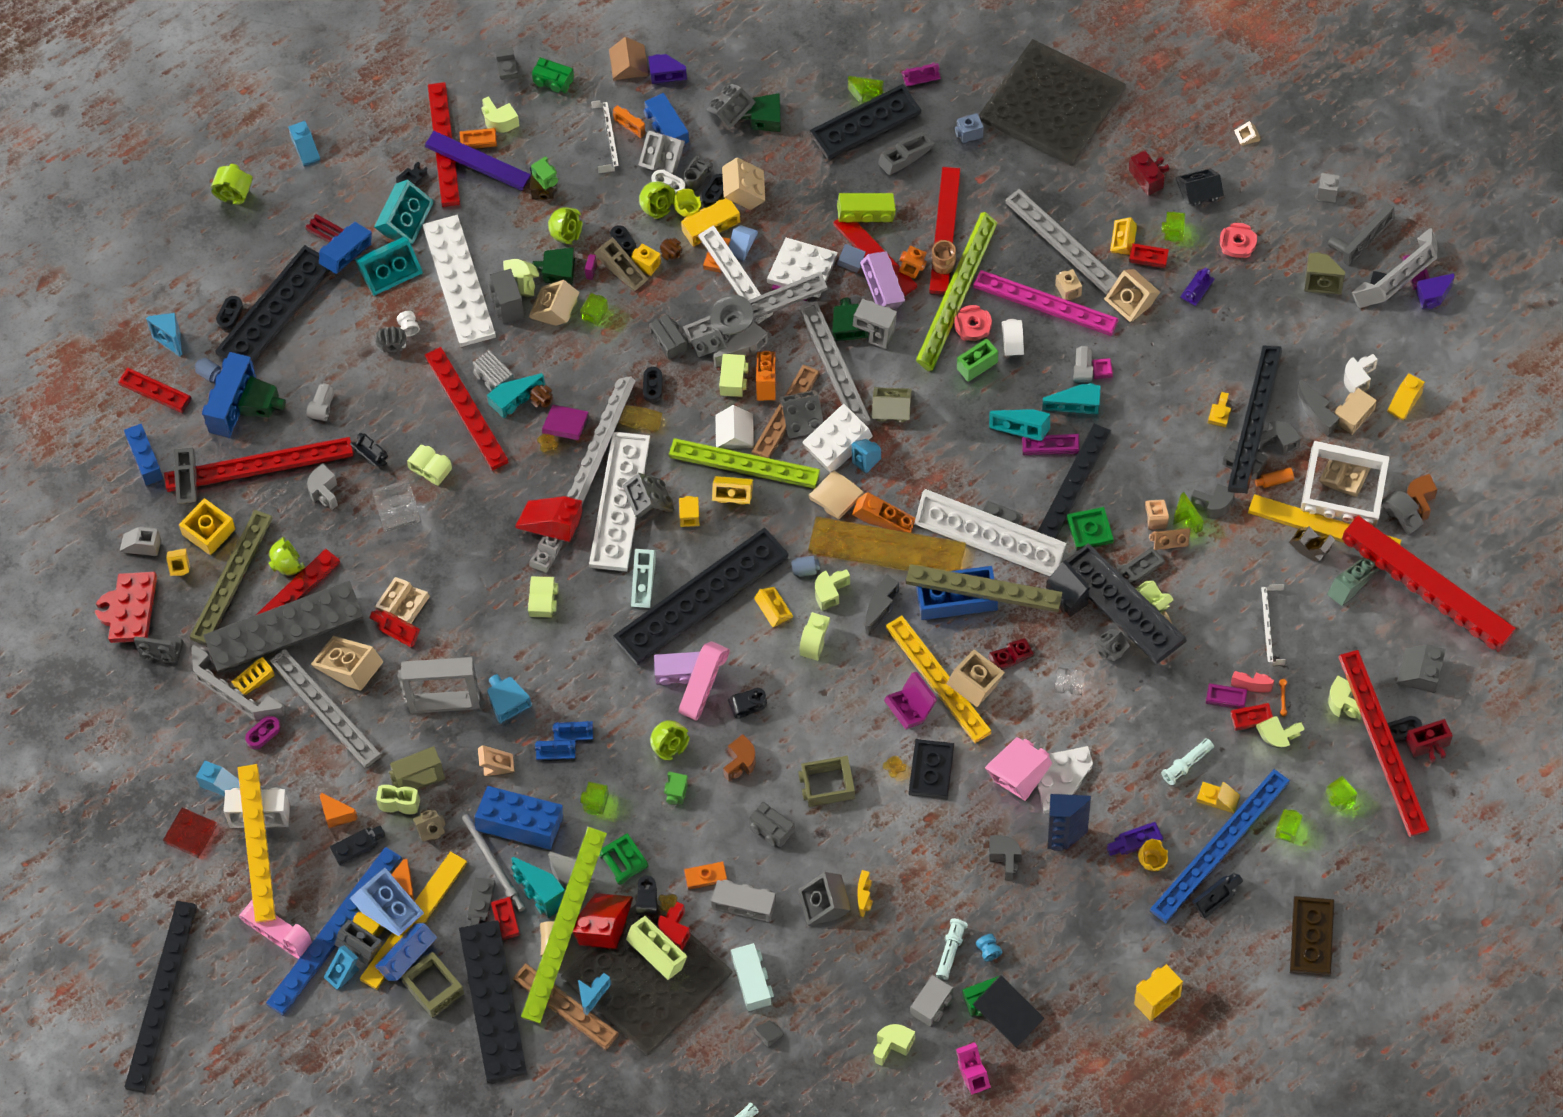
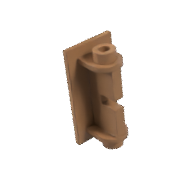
[1149,528,1191,550]

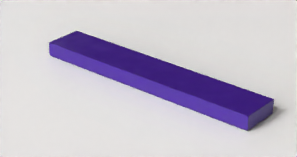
[425,131,531,191]

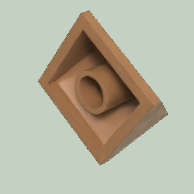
[609,37,649,80]

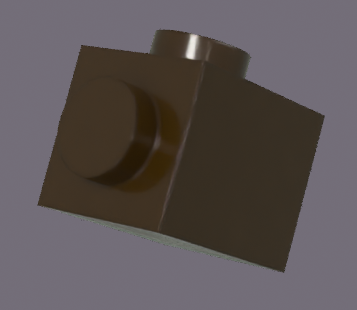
[530,174,557,200]

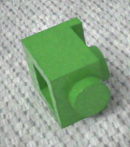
[531,156,558,190]
[664,772,688,805]

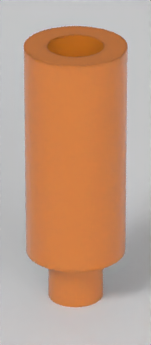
[1255,467,1294,488]

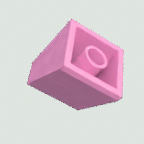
[985,737,1052,801]

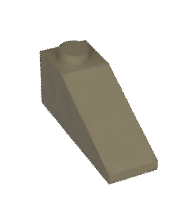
[594,237,648,291]

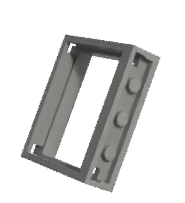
[398,657,480,714]

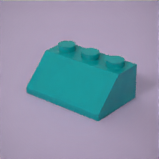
[374,180,434,245]
[355,237,423,296]

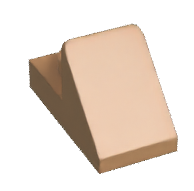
[1145,500,1169,530]
[478,745,515,776]

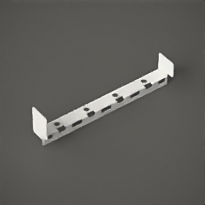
[591,100,619,173]
[1261,584,1286,666]

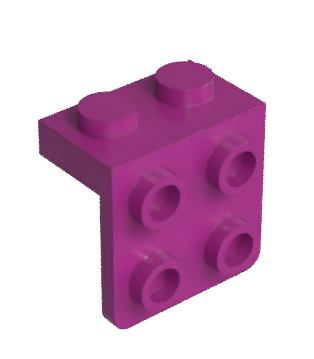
[884,672,937,729]

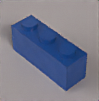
[643,93,689,144]
[319,222,372,274]
[124,424,163,486]
[375,923,437,981]

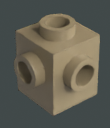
[413,810,446,842]

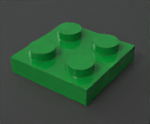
[1067,507,1114,551]

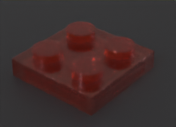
[163,807,217,858]

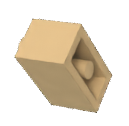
[1334,388,1377,435]

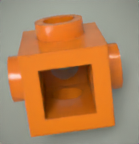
[898,245,927,279]

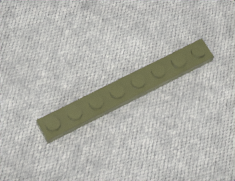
[190,510,273,646]
[906,564,1062,613]

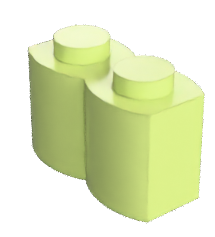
[407,445,452,486]
[528,576,559,618]
[376,785,420,814]

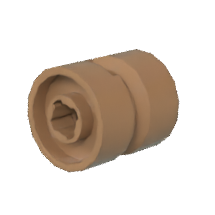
[932,240,956,274]

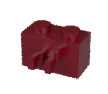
[1129,150,1169,196]
[1406,719,1453,763]

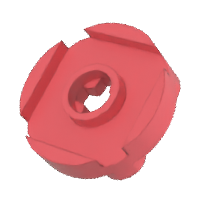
[1220,223,1257,258]
[954,305,992,341]

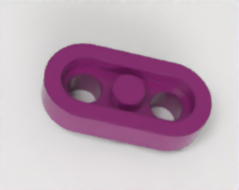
[245,716,280,749]

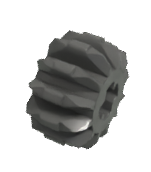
[375,326,407,353]

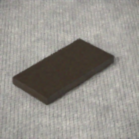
[1289,896,1334,977]

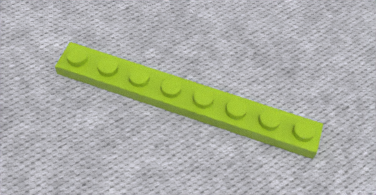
[669,438,820,489]

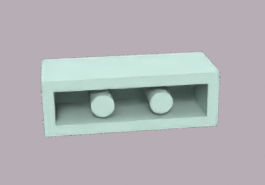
[731,943,774,1011]

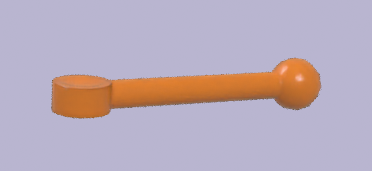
[1279,679,1288,716]

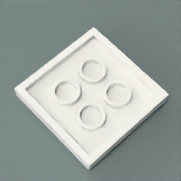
[767,238,838,298]

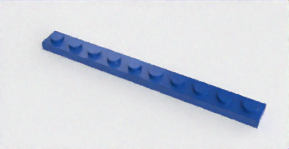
[1150,769,1290,924]
[266,847,402,1016]

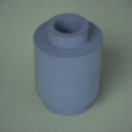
[195,357,222,383]
[792,556,820,577]

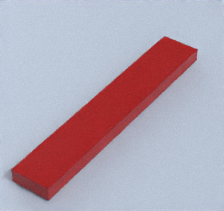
[833,219,917,297]

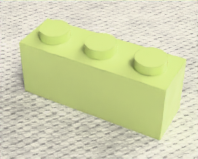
[626,916,687,980]

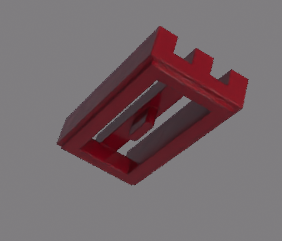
[305,214,344,243]

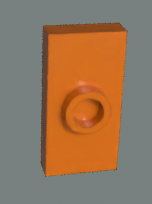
[459,128,497,149]
[684,861,727,890]

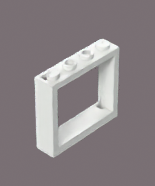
[1300,441,1390,526]

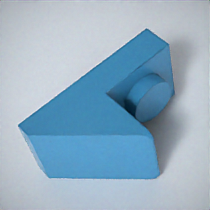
[323,945,359,990]
[578,973,611,1015]

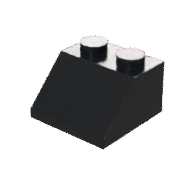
[1176,168,1224,206]
[1046,560,1090,617]

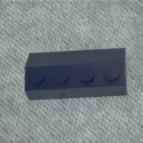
[1047,794,1091,851]

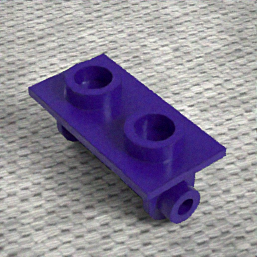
[1180,268,1215,306]

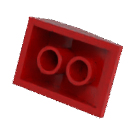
[515,496,583,542]
[573,893,633,949]

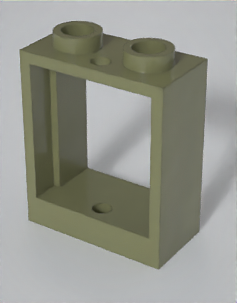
[389,746,445,790]
[798,755,855,807]
[401,952,464,1018]

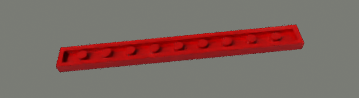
[164,437,354,492]
[1338,650,1429,837]

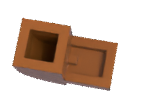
[1407,474,1437,521]
[723,734,756,782]

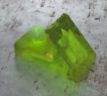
[848,76,884,104]
[1173,492,1204,534]

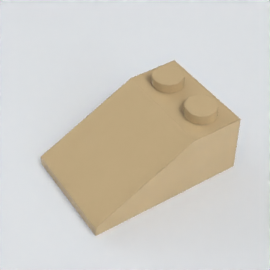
[311,636,383,691]

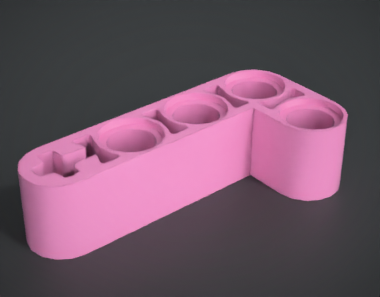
[678,641,730,721]
[239,900,312,959]

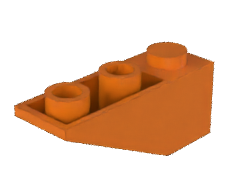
[756,351,776,401]
[852,492,916,535]

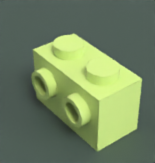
[719,354,749,397]

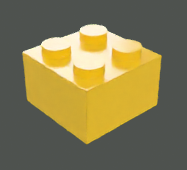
[179,498,236,556]
[1134,964,1183,1021]

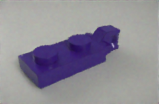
[1107,822,1163,856]

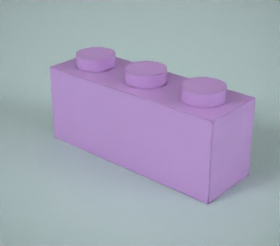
[860,251,905,310]
[654,652,700,685]

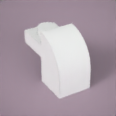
[1002,319,1024,356]
[1344,354,1378,393]

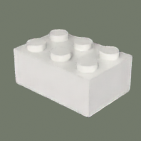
[802,404,873,473]
[224,787,290,828]

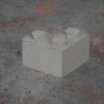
[853,299,897,349]

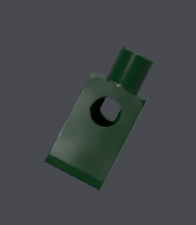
[741,93,781,132]
[532,248,575,287]
[832,297,868,342]
[238,376,286,418]

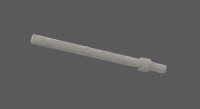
[462,814,525,912]

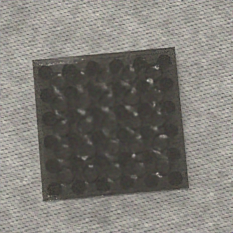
[979,39,1126,166]
[561,904,733,1057]

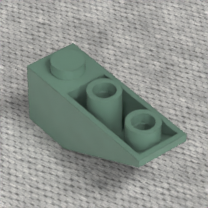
[1327,557,1379,606]

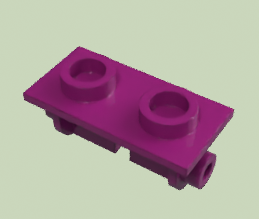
[902,62,941,87]

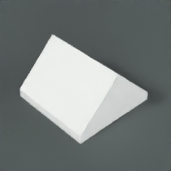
[715,405,754,449]

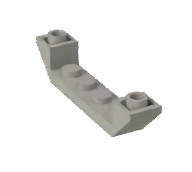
[1352,228,1438,308]
[191,645,285,721]

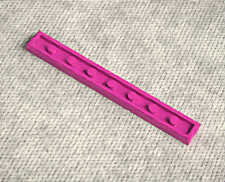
[973,270,1118,336]

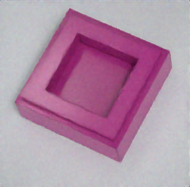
[1092,358,1113,379]

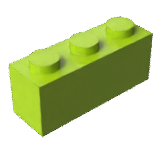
[837,193,896,223]

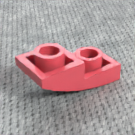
[1231,671,1274,693]

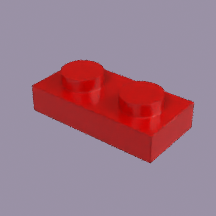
[1129,243,1169,269]
[1230,703,1273,731]
[491,897,521,941]

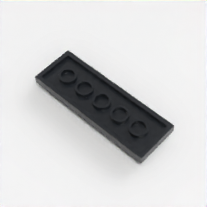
[810,84,921,160]

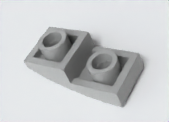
[529,536,564,573]

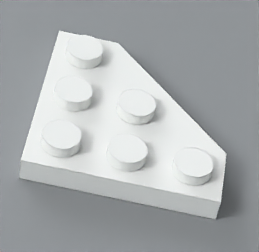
[1037,746,1093,814]

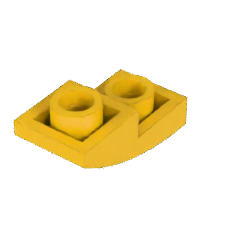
[858,870,873,917]

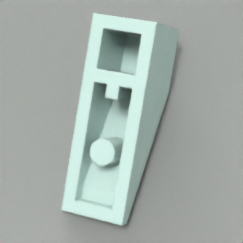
[631,549,656,608]

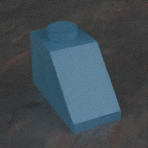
[288,121,320,166]
[852,439,881,474]
[196,761,240,796]

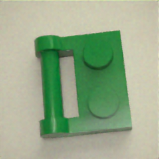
[599,833,649,885]

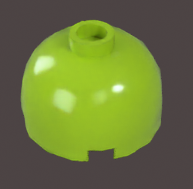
[639,181,675,219]
[548,207,583,245]
[269,537,305,576]
[650,720,690,760]

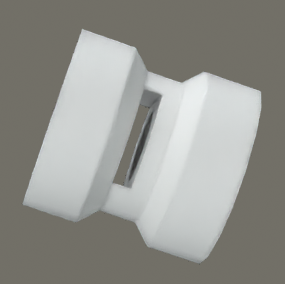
[397,311,420,337]

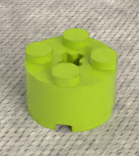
[211,164,253,205]

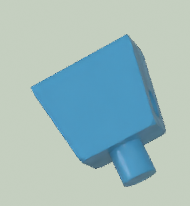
[487,674,532,724]

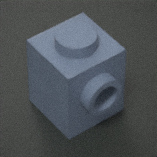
[955,113,984,143]
[837,244,866,273]

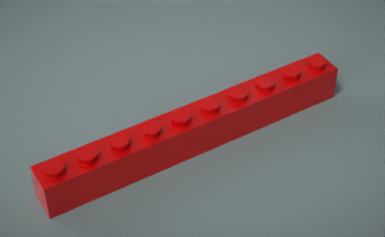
[1342,515,1515,652]

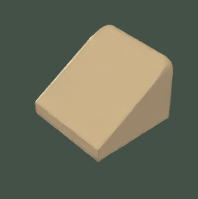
[1235,121,1261,146]

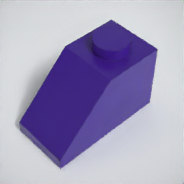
[648,54,687,84]
[1416,273,1455,309]

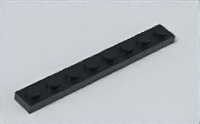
[1037,423,1111,539]

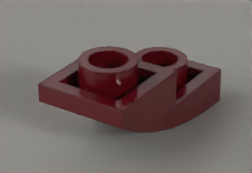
[988,638,1034,670]

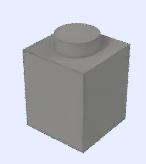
[1317,173,1340,203]

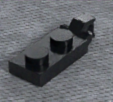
[330,825,385,865]
[1192,873,1243,918]

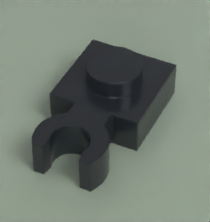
[396,162,428,186]

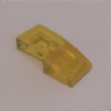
[619,405,662,432]

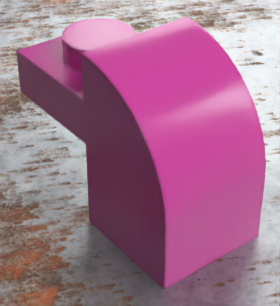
[956,1042,991,1095]

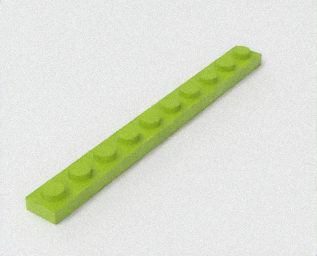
[916,212,998,371]
[521,827,607,1024]

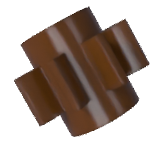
[660,238,682,261]
[530,385,553,408]

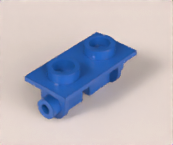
[553,721,593,741]
[535,740,575,760]

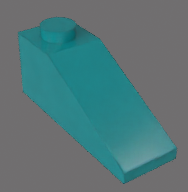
[1042,383,1101,414]
[989,409,1050,441]

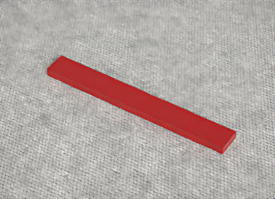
[929,167,960,295]

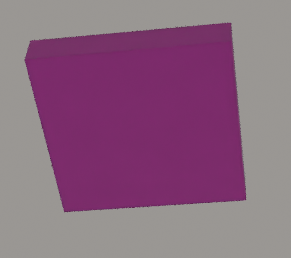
[542,405,589,440]

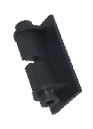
[350,433,388,467]

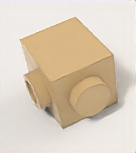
[1055,269,1082,301]

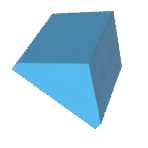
[146,313,182,357]

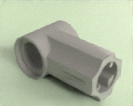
[1073,346,1093,383]
[307,383,335,421]

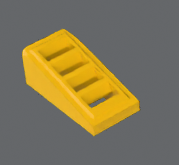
[231,657,275,696]

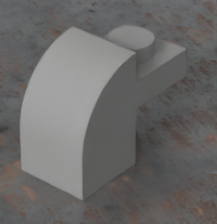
[307,464,338,510]

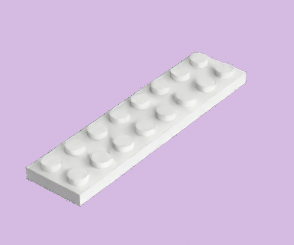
[422,215,496,347]
[589,432,650,572]
[914,489,1067,576]

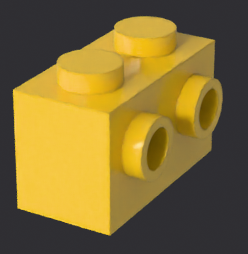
[712,476,753,505]

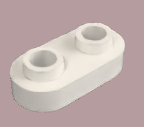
[652,170,685,194]

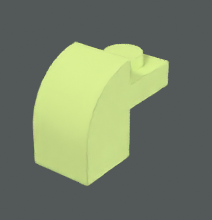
[481,96,520,133]
[503,259,539,297]
[815,569,850,611]
[1135,581,1173,613]
[799,612,830,661]
[1328,676,1362,720]
[1256,716,1305,747]
[873,1024,915,1066]

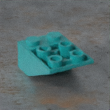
[511,857,565,918]

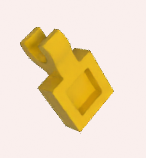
[1208,392,1231,427]

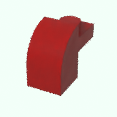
[658,902,690,951]

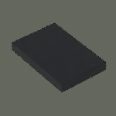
[908,739,954,799]
[972,975,1044,1048]

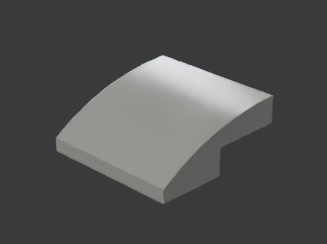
[638,130,685,175]

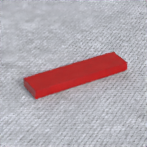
[118,368,192,413]

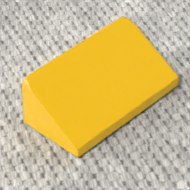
[1110,217,1137,255]
[755,587,793,627]

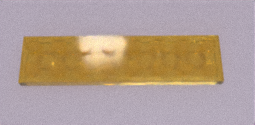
[808,517,966,571]

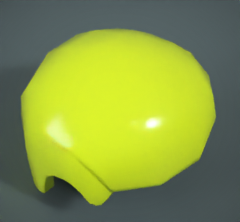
[674,189,702,217]

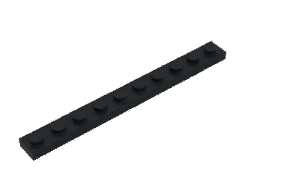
[1228,345,1282,494]
[124,901,197,1093]

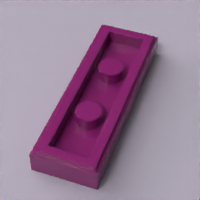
[1022,434,1080,455]

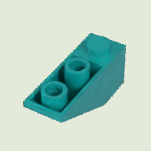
[487,373,545,418]

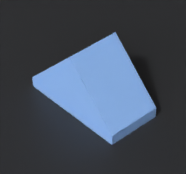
[729,225,758,262]

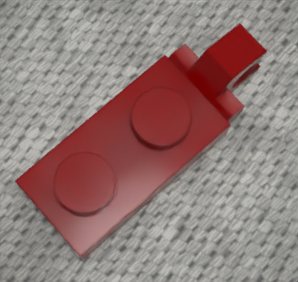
[369,609,421,647]

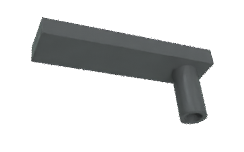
[1328,204,1395,266]

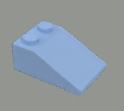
[350,868,424,936]

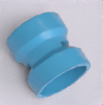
[976,934,1002,962]

